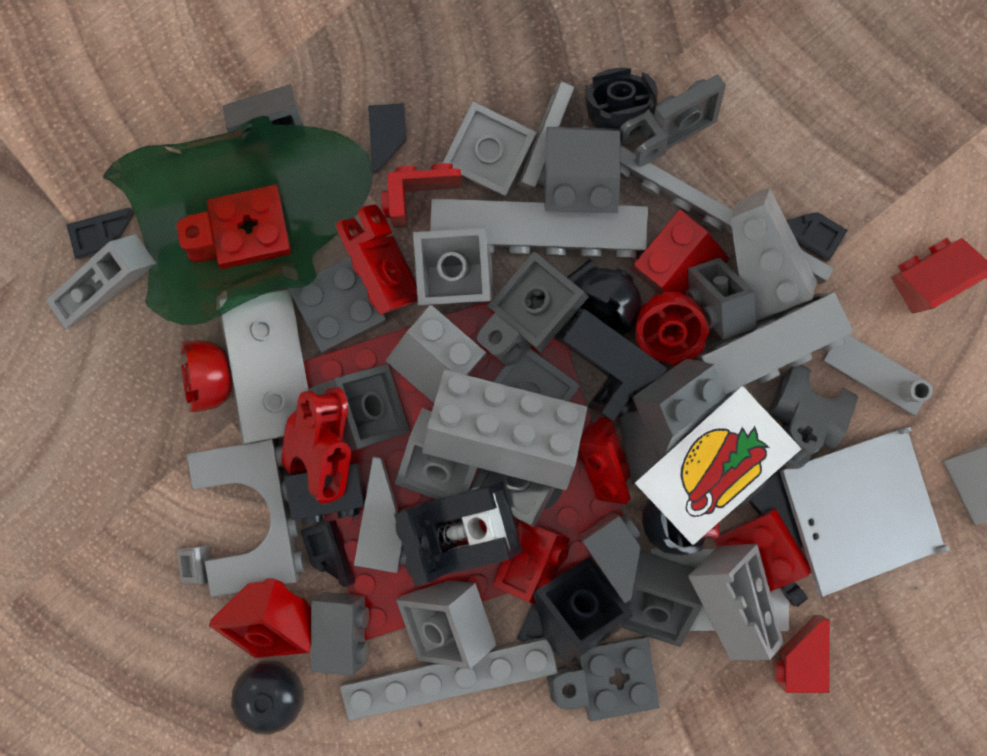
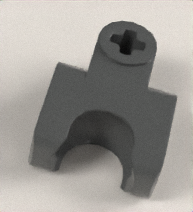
[769,365,858,469]

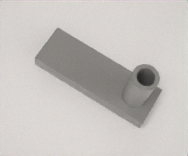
[516,81,574,190]
[821,335,934,416]

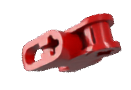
[281,387,351,503]

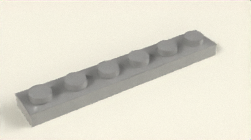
[340,637,558,721]

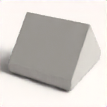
[177,544,211,584]

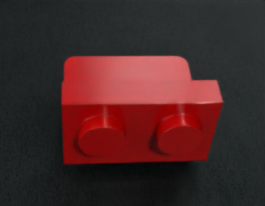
[381,163,461,228]

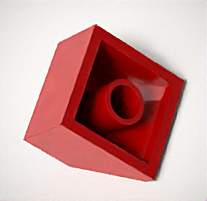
[630,209,730,294]
[891,237,987,314]
[209,578,311,658]

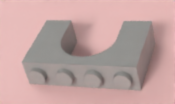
[187,439,305,597]

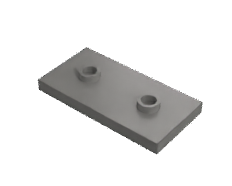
[218,290,308,444]

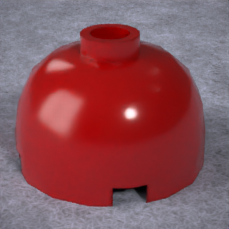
[636,292,709,365]
[180,340,232,413]

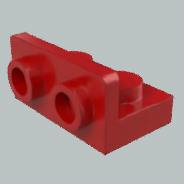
[579,417,631,505]
[493,520,570,604]

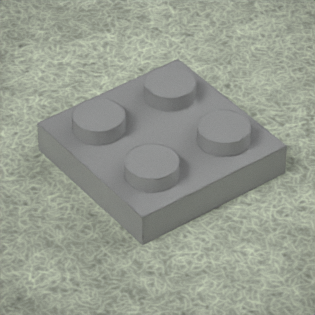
[443,101,537,198]

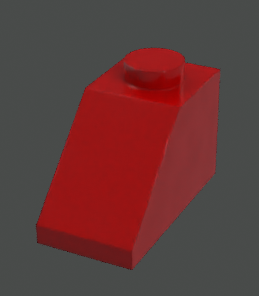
[773,615,830,693]

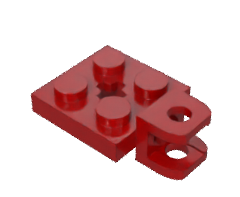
[176,184,292,270]
[336,204,418,315]

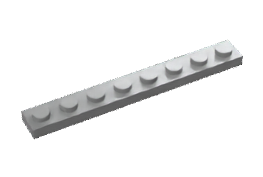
[582,125,834,284]

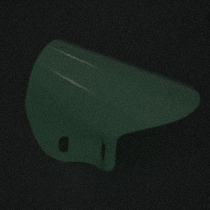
[103,116,373,325]

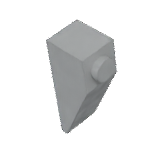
[46,234,156,329]
[354,456,406,573]

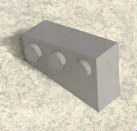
[730,188,817,321]
[688,544,783,660]

